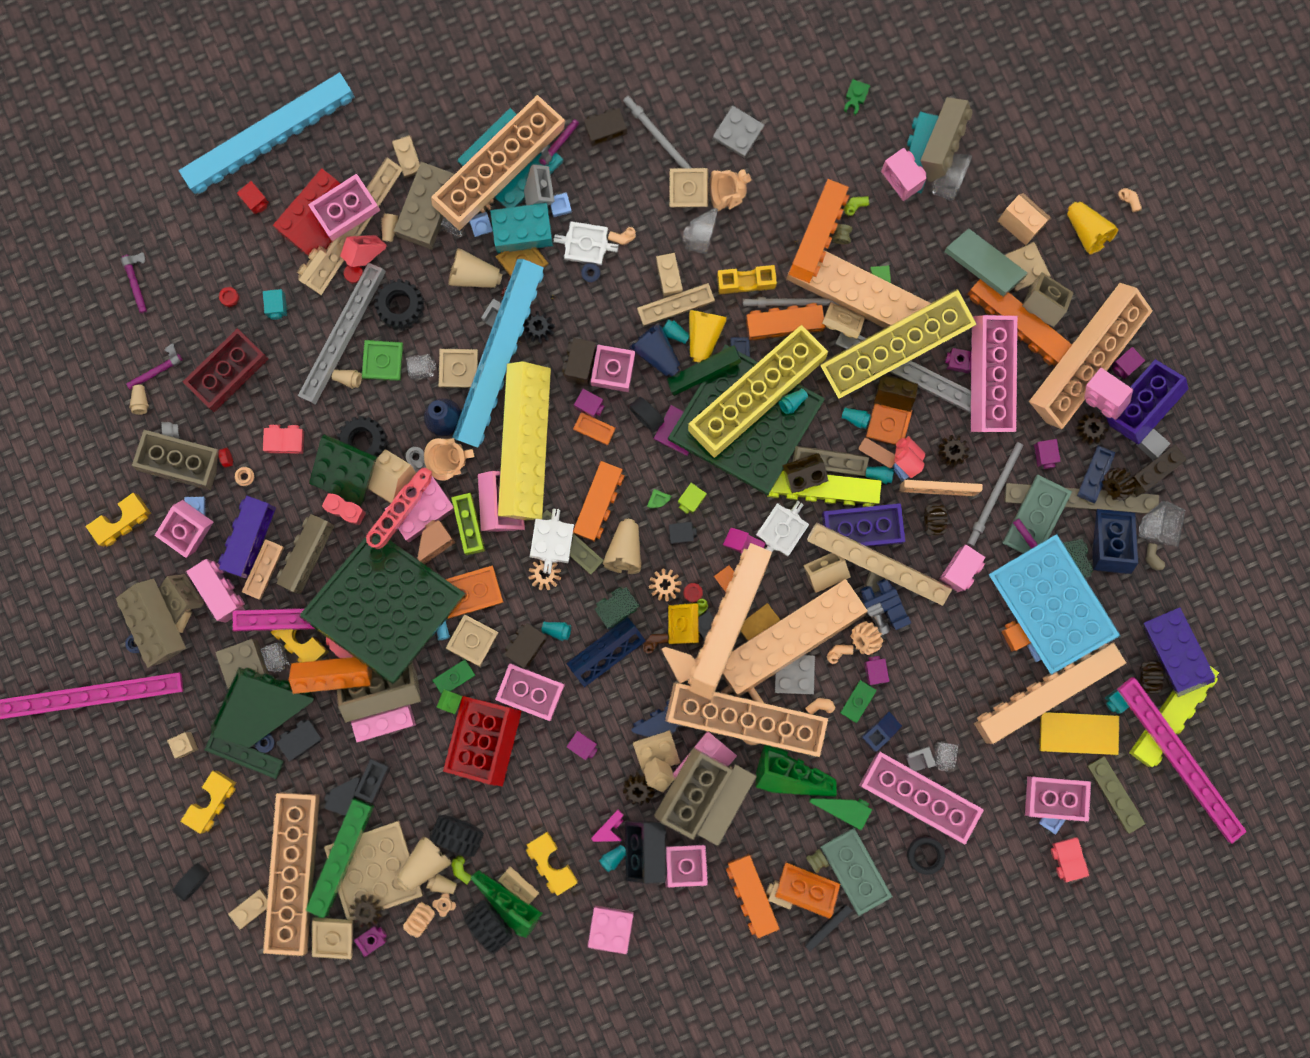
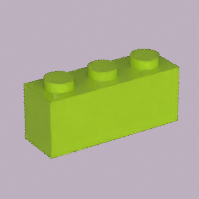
[451,493,485,555]

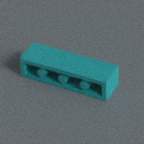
[907,112,939,193]

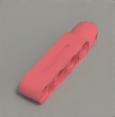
[366,468,432,549]

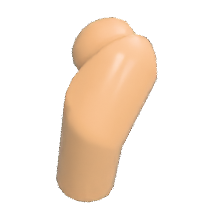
[1118,188,1142,212]
[608,227,636,245]
[827,645,853,664]
[805,698,835,715]

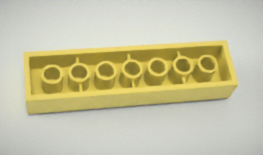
[820,289,977,398]
[688,325,828,458]
[498,361,551,520]

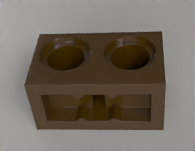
[782,453,829,493]

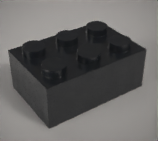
[625,821,667,884]

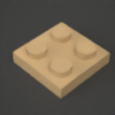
[670,168,708,207]
[1005,242,1050,292]
[822,302,865,339]
[439,349,478,388]
[446,614,499,667]
[633,731,681,774]
[312,918,353,959]

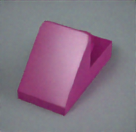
[723,528,766,554]
[591,809,624,842]

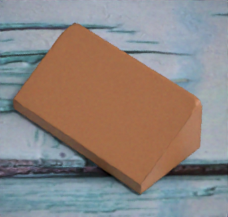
[858,438,895,468]

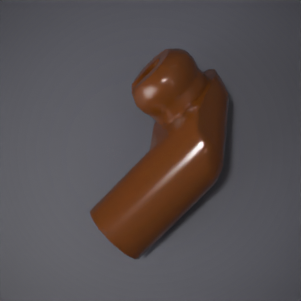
[643,634,668,654]

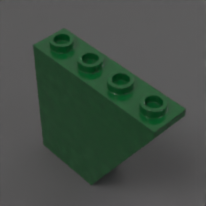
[211,667,314,748]

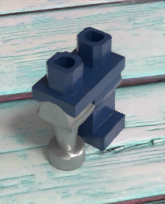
[860,578,911,635]

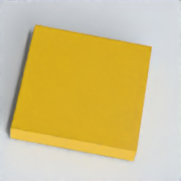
[668,604,699,644]

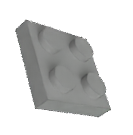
[713,106,764,158]
[775,655,815,694]

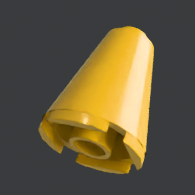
[1067,202,1119,254]
[689,310,727,362]

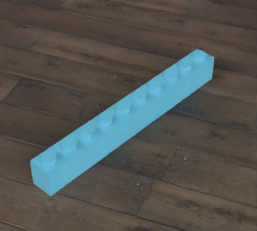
[179,72,354,194]
[452,259,544,447]

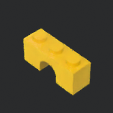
[717,265,777,294]
[85,493,151,547]
[271,630,329,663]
[181,770,236,834]
[526,831,578,896]

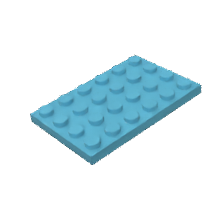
[989,534,1120,674]

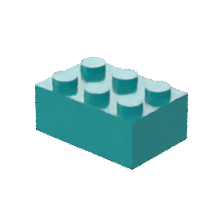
[490,203,553,254]

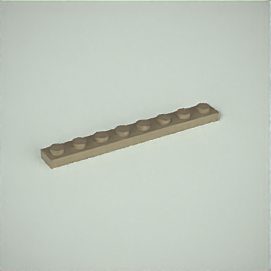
[1004,483,1159,515]

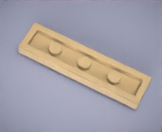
[637,283,715,327]

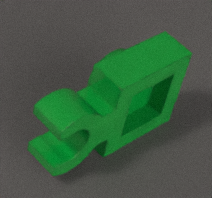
[844,79,870,115]

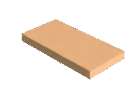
[899,480,982,497]

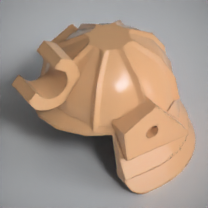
[709,169,752,211]
[424,438,474,481]

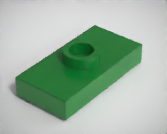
[433,659,476,695]
[840,680,877,723]

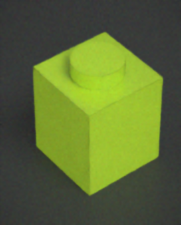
[678,483,707,514]

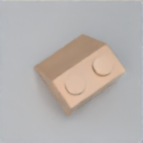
[998,193,1051,246]

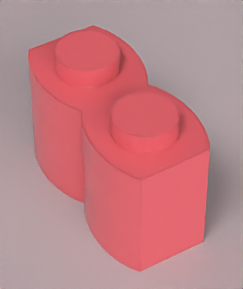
[263,425,304,454]
[894,436,925,478]
[322,494,366,525]
[1051,837,1089,882]

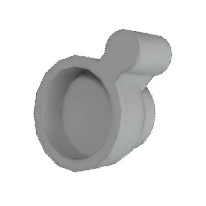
[162,422,179,439]

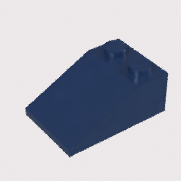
[1092,509,1138,574]

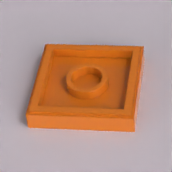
[865,403,912,446]

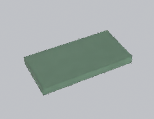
[945,229,1027,297]
[1002,475,1072,554]
[820,827,892,916]

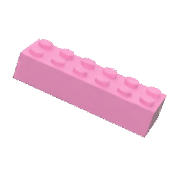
[971,315,1017,432]
[859,751,984,844]

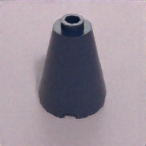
[629,323,680,376]
[424,398,461,436]

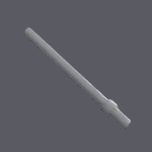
[623,96,691,168]
[743,297,840,308]
[967,442,1024,547]

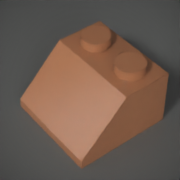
[418,520,456,564]

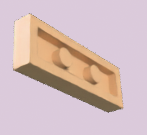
[242,539,284,600]

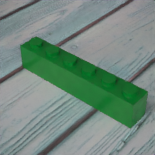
[305,798,374,918]

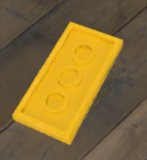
[1039,712,1119,755]

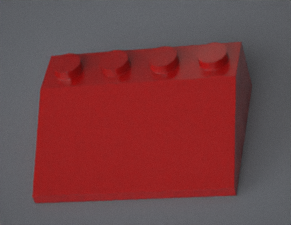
[273,168,341,256]
[443,696,522,787]

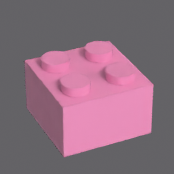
[881,148,927,201]
[591,345,635,392]
[1084,368,1133,420]
[155,500,214,558]
[939,544,985,592]
[665,845,707,888]
[588,906,633,954]

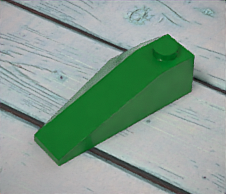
[756,744,837,797]
[470,870,543,938]

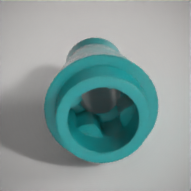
[662,319,690,344]
[779,388,808,414]
[842,407,871,429]
[865,466,894,484]
[541,622,571,641]
[599,844,625,873]

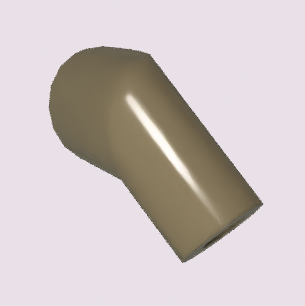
[1145,543,1165,571]

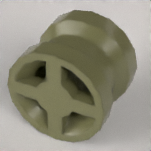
[832,224,852,244]
[806,849,829,874]

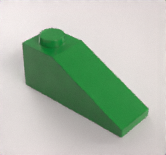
[808,798,872,830]

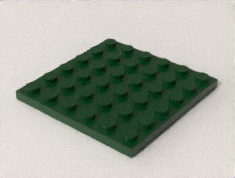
[668,344,825,496]
[299,535,465,685]

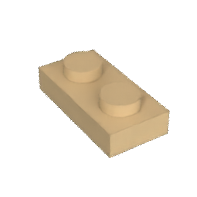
[392,135,420,178]
[297,246,327,284]
[498,867,539,904]
[229,889,268,929]

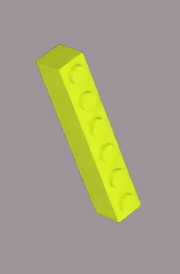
[768,471,881,507]
[1129,666,1219,767]

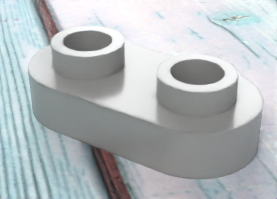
[406,447,426,479]

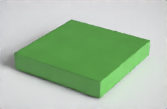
[362,340,403,381]

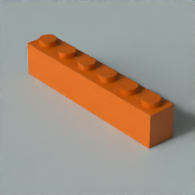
[788,179,849,283]
[968,279,1072,367]

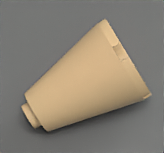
[448,248,502,288]
[603,519,641,574]
[397,836,451,891]

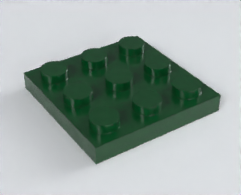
[309,434,377,506]

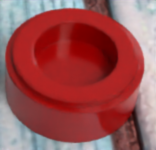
[344,265,363,284]
[219,287,239,307]
[218,448,233,468]
[683,583,703,603]

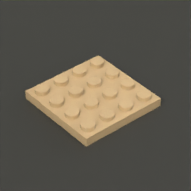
[324,821,423,920]

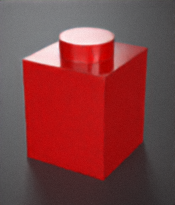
[237,181,269,214]

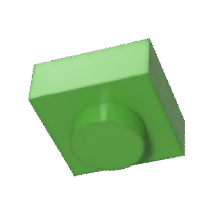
[437,689,462,714]

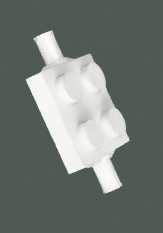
[554,222,618,266]
[756,501,809,557]
[530,509,574,574]

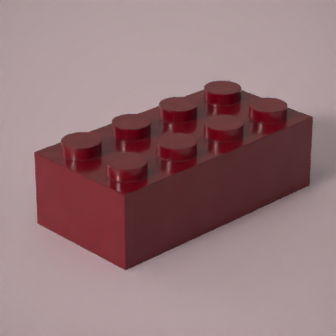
[183,328,269,412]

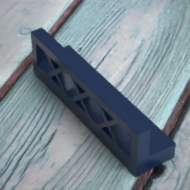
[566,617,646,688]

